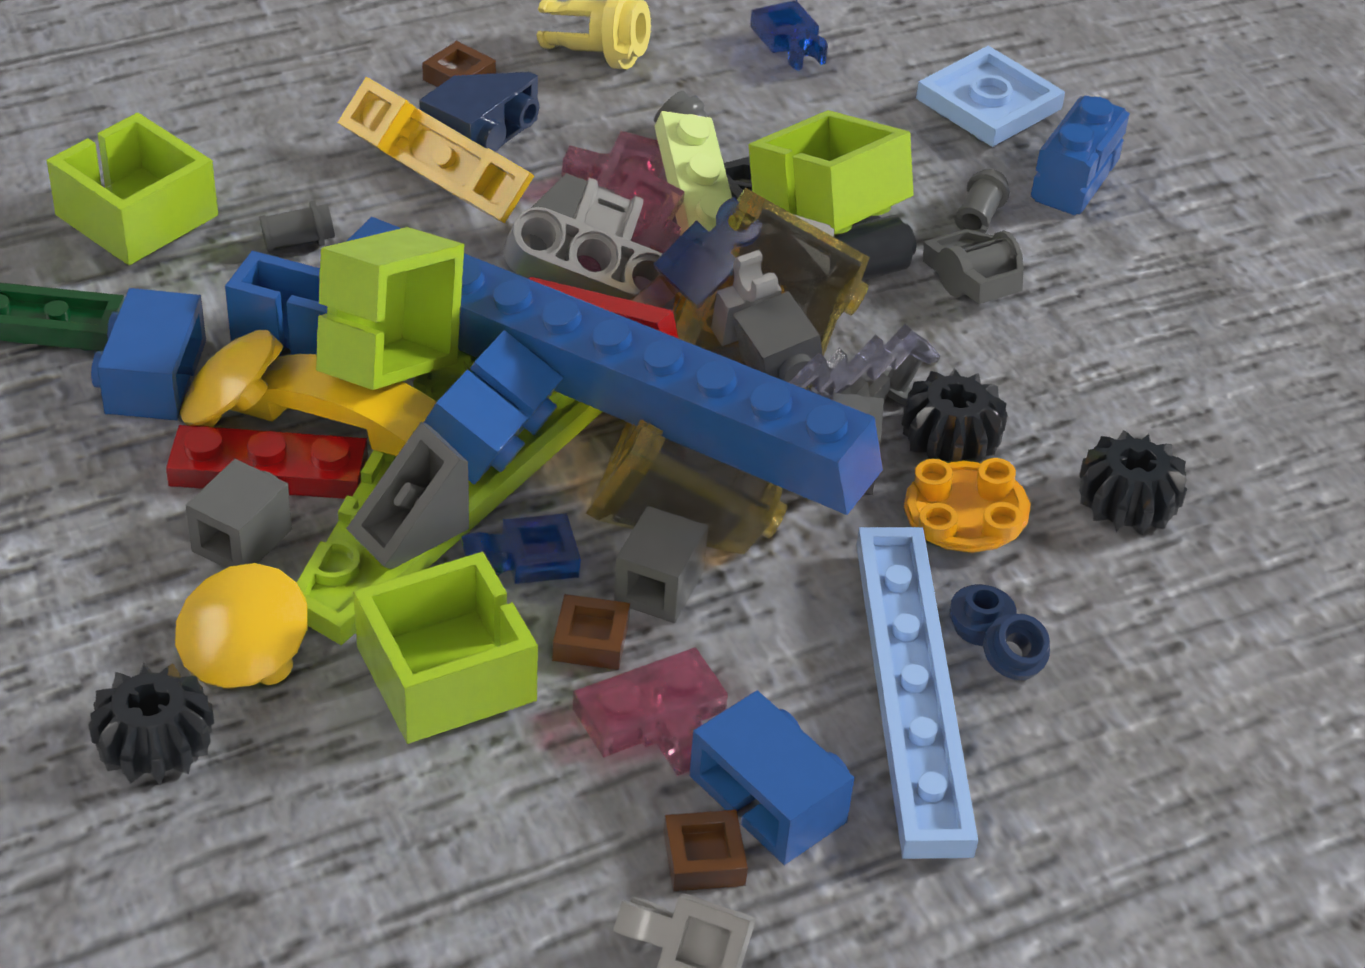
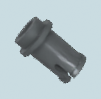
[954,169,1010,233]
[259,201,335,253]

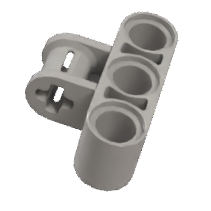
[503,178,673,300]

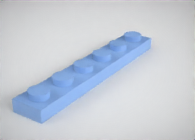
[856,527,978,859]

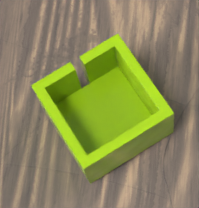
[748,110,914,234]
[46,112,218,266]
[316,227,464,390]
[353,551,538,744]

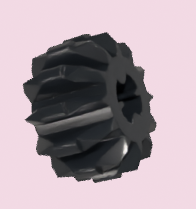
[901,368,1008,463]
[1079,430,1187,535]
[89,663,215,785]

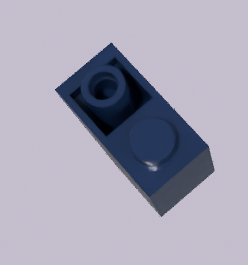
[419,72,540,152]

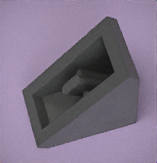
[346,422,469,569]

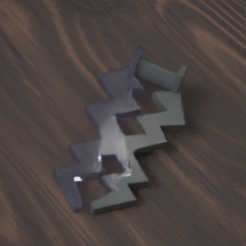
[789,324,941,406]

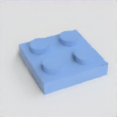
[916,45,1065,147]

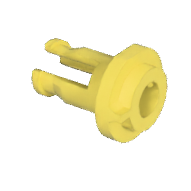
[536,0,651,69]

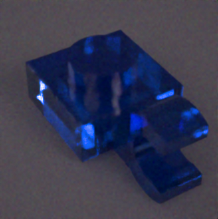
[461,513,581,584]

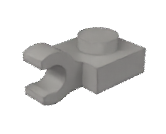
[711,250,782,346]
[613,894,756,968]

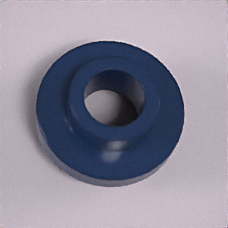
[949,584,1017,646]
[983,614,1050,680]

